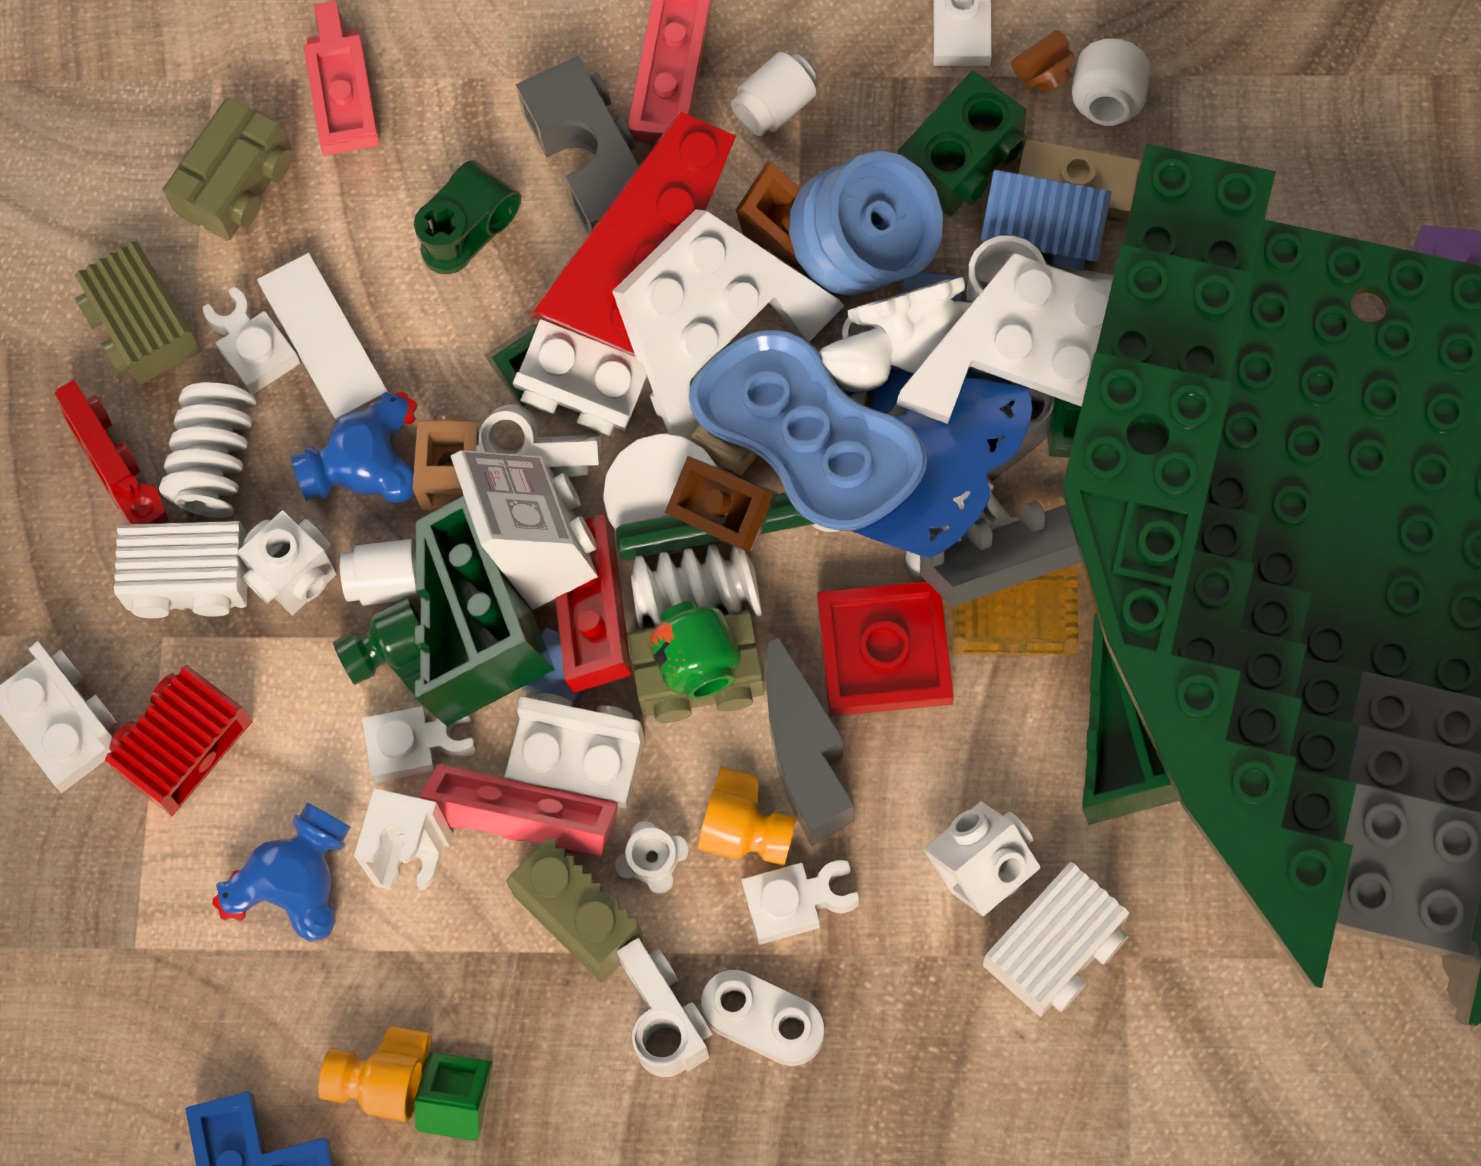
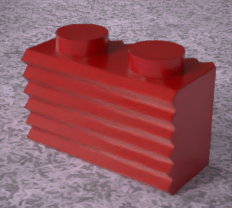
[105,665,253,817]

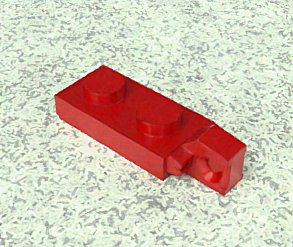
[54,380,168,525]

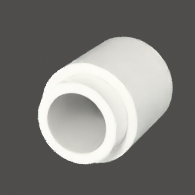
[731,52,816,136]
[340,538,421,606]

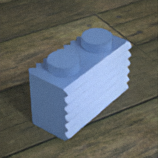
[980,170,1112,271]

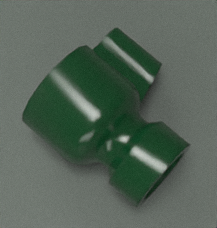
[333,597,421,695]

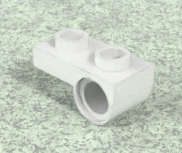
[476,404,603,477]
[616,938,712,1077]

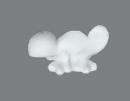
[819,277,972,393]

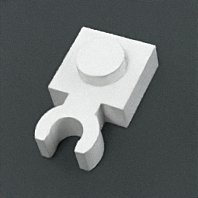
[203,287,300,395]
[362,706,477,783]
[741,860,859,945]

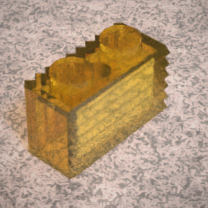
[951,568,1079,656]

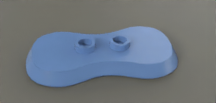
[689,330,927,531]

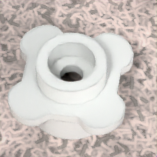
[615,821,689,894]

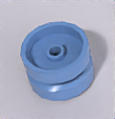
[789,150,943,297]

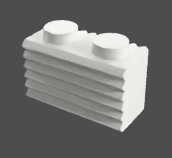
[114,521,248,618]
[983,862,1129,1017]

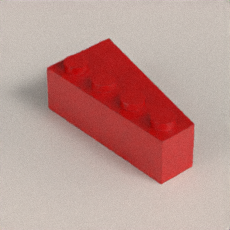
[529,112,736,357]

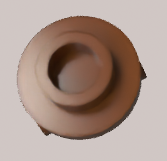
[1011,30,1077,94]

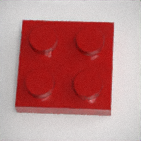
[817,581,954,717]

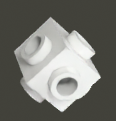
[237,510,337,616]
[924,801,1041,916]

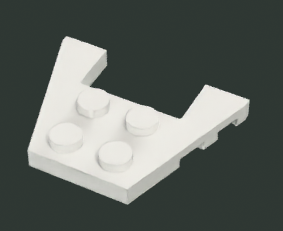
[612,209,844,441]
[896,253,1111,424]

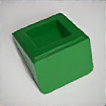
[414,1052,493,1140]

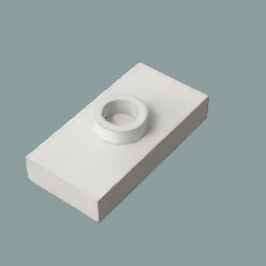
[933,0,991,66]

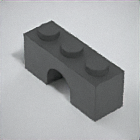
[516,56,639,235]

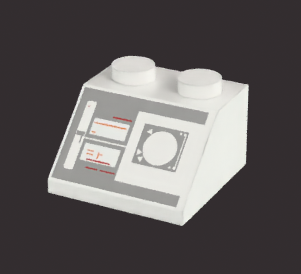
[451,450,598,610]

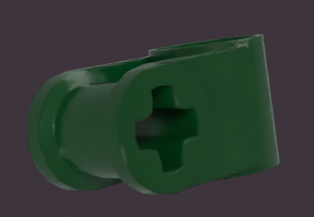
[413,160,522,274]

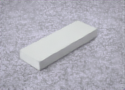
[257,253,388,422]

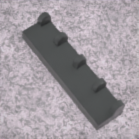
[920,501,1082,607]

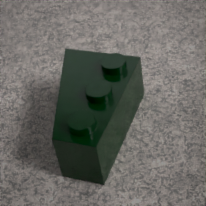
[415,496,555,726]
[1082,613,1179,825]

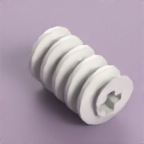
[159,382,257,518]
[631,544,762,630]

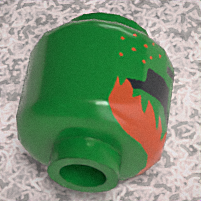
[649,601,742,700]

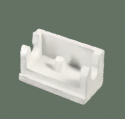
[354,788,453,890]

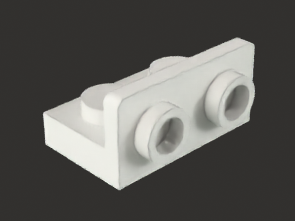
[513,319,647,436]
[0,641,119,793]
[504,693,645,809]

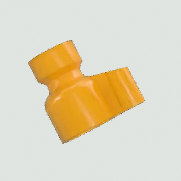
[697,766,797,866]
[318,1026,432,1122]

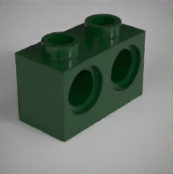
[898,70,1027,217]

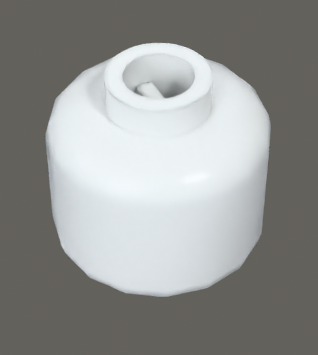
[1072,38,1151,126]

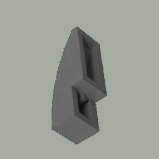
[766,637,855,846]

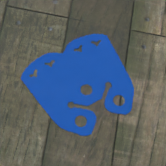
[841,369,1032,558]

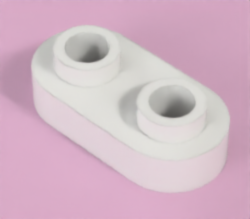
[701,970,824,1066]

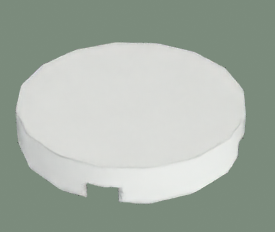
[603,434,718,555]

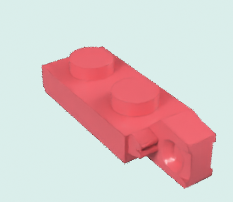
[303,1,380,156]

